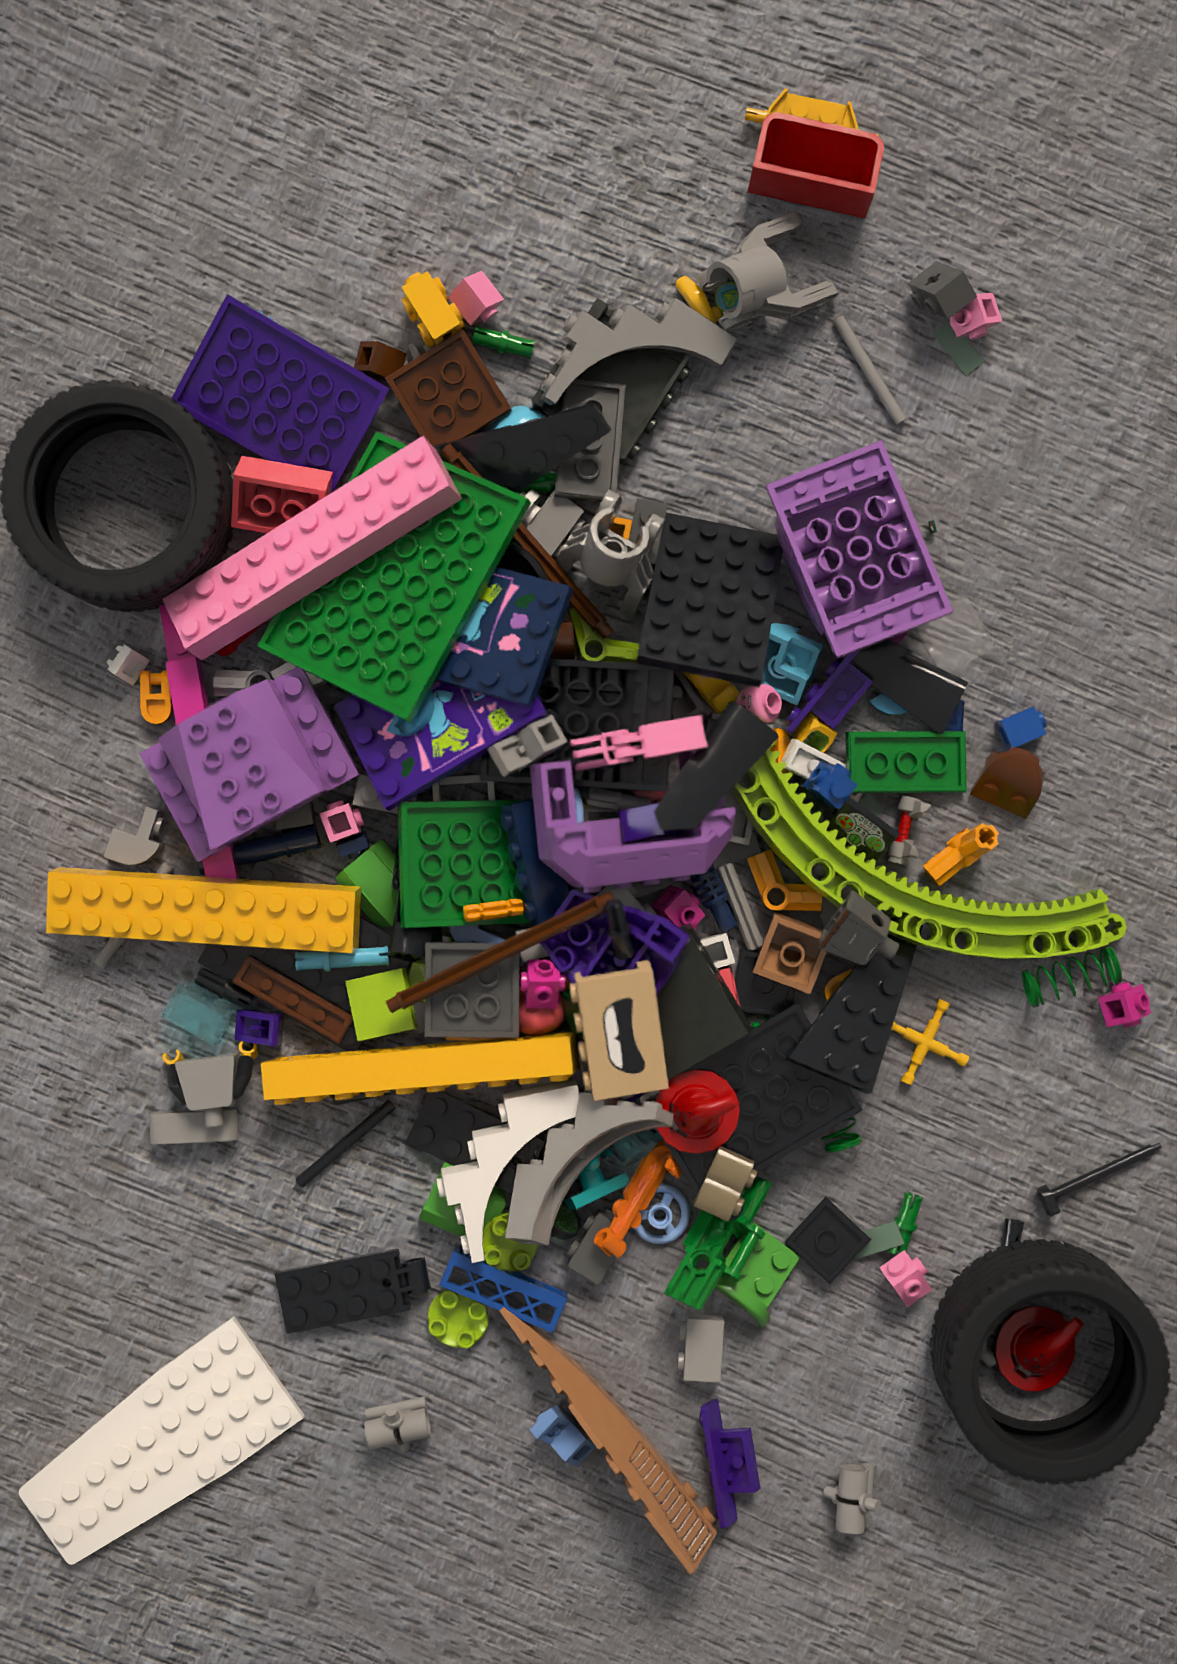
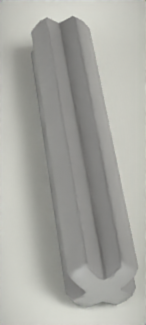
[717,863,763,951]

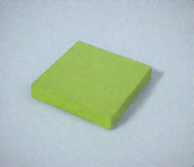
[345,968,418,1041]

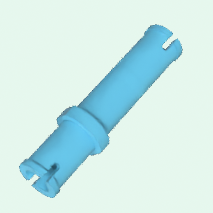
[295,946,389,971]

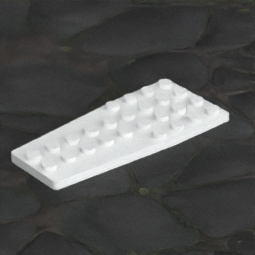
[19,1316,305,1565]

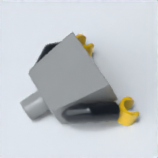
[162,1041,258,1127]

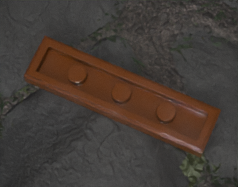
[233,955,353,1044]

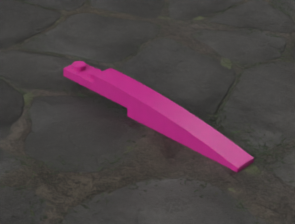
[159,605,239,879]

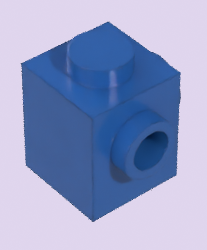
[803,762,857,809]

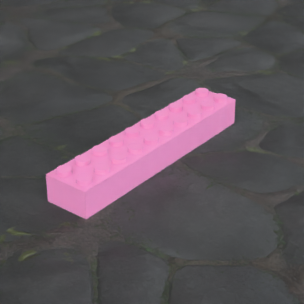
[162,436,462,660]

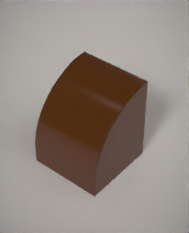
[354,341,407,381]
[549,621,576,660]

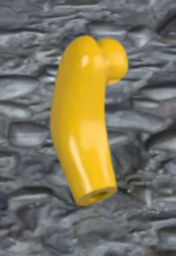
[675,276,723,324]

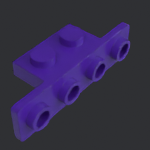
[785,650,873,734]
[699,1399,761,1529]

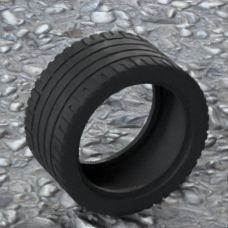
[0,380,235,612]
[930,1239,1170,1485]

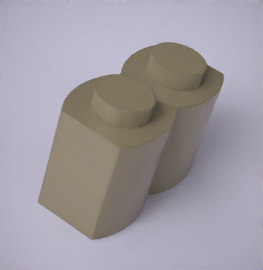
[694,1146,757,1221]

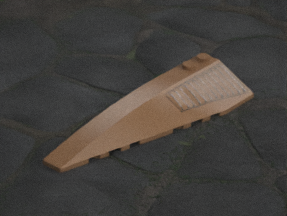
[499,1303,717,1575]

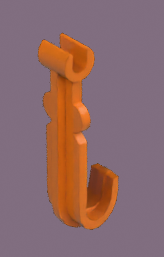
[594,1141,683,1258]

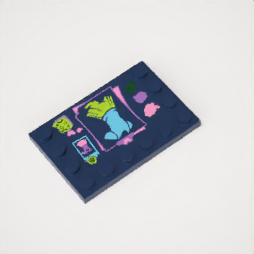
[434,567,574,708]

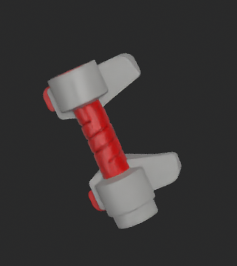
[887,795,931,865]

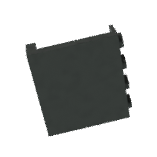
[531,298,691,465]
[656,922,753,1080]

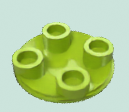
[482,1212,538,1271]
[428,1289,489,1348]

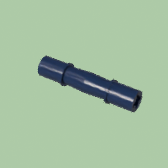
[196,825,321,875]

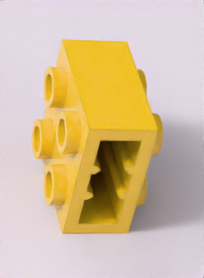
[401,271,465,348]

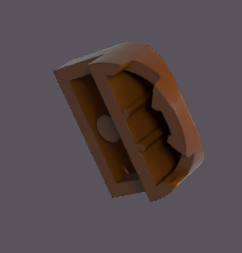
[970,747,1045,819]

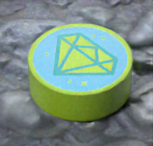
[714,282,739,314]

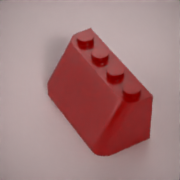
[747,112,884,219]

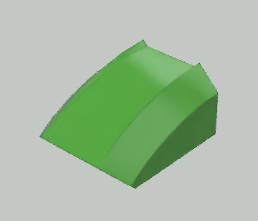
[335,839,397,927]
[419,1162,506,1236]

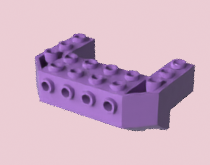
[530,750,735,892]

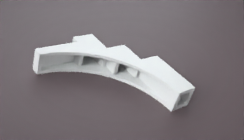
[437,1079,579,1263]

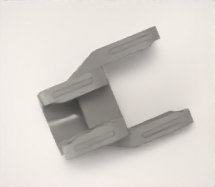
[696,212,839,332]
[557,489,665,619]

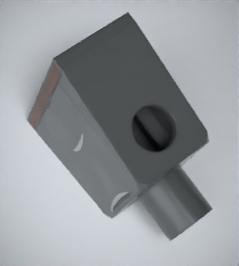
[818,890,899,965]

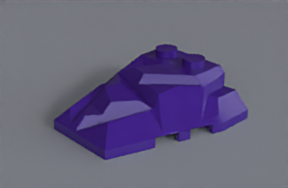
[540,889,691,998]

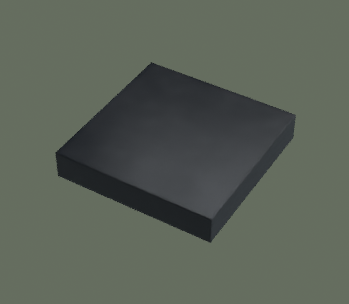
[734,949,795,1017]
[784,1197,871,1284]

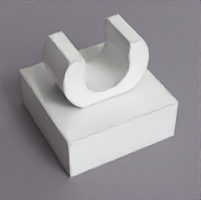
[107,644,150,685]

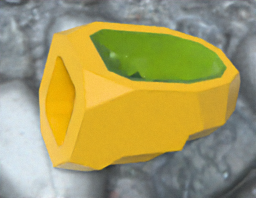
[792,711,837,753]

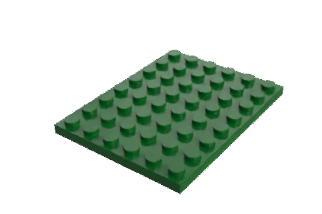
[257,432,531,723]

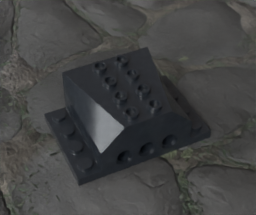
[480,659,675,792]

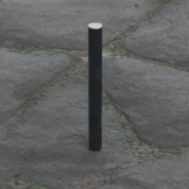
[295,1099,396,1188]

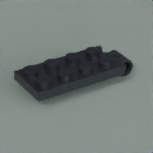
[406,1091,546,1194]
[275,1248,431,1334]

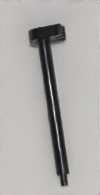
[1037,1143,1162,1217]

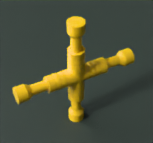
[891,998,969,1086]

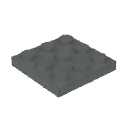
[425,942,520,1038]

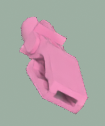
[570,715,708,771]

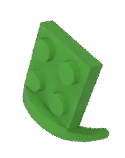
[696,1221,800,1328]

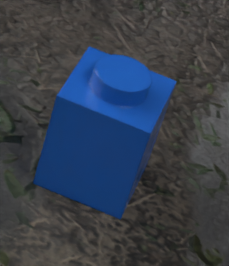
[995,706,1047,750]

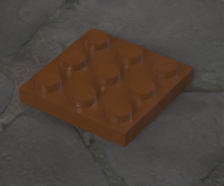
[385,329,512,446]

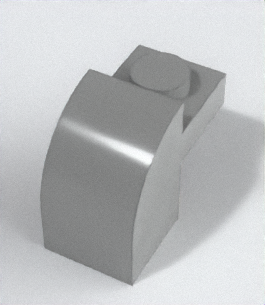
[488,715,567,777]
[103,807,165,865]

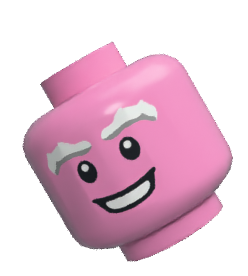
[736,684,782,723]

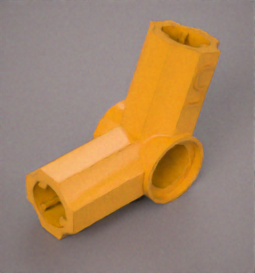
[922,823,998,886]
[746,849,822,911]

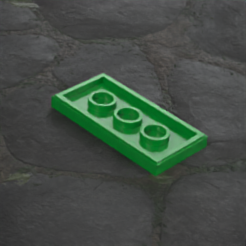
[845,731,967,793]

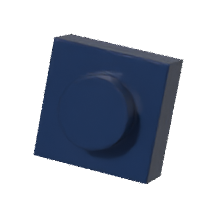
[336,831,370,859]

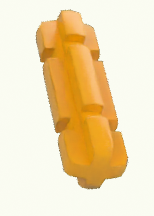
[463,898,524,922]

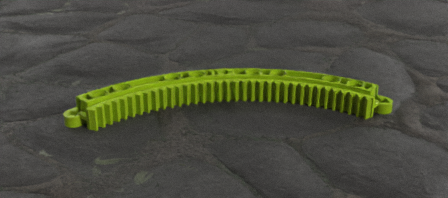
[731,742,1127,959]

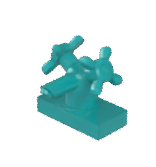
[564,1148,629,1211]

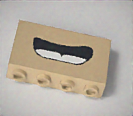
[570,960,669,1101]

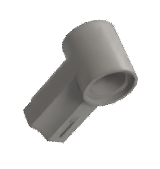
[213,670,274,697]

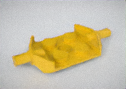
[744,88,878,135]

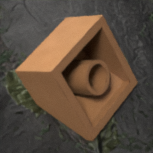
[753,911,827,994]

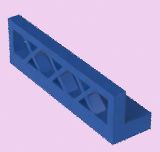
[439,1246,568,1333]

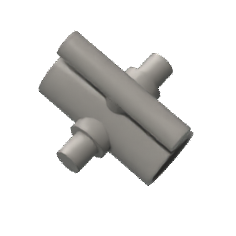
[364,1396,431,1452]
[823,1463,881,1534]

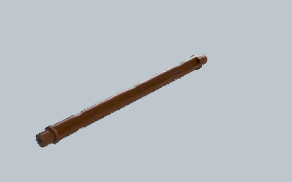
[440,444,614,639]
[386,892,615,1013]

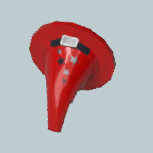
[655,1069,740,1154]
[994,1306,1084,1391]

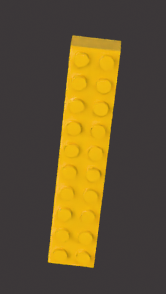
[46,867,361,953]
[261,1032,579,1105]

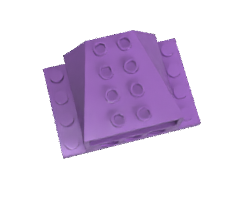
[766,440,953,659]
[139,667,361,862]

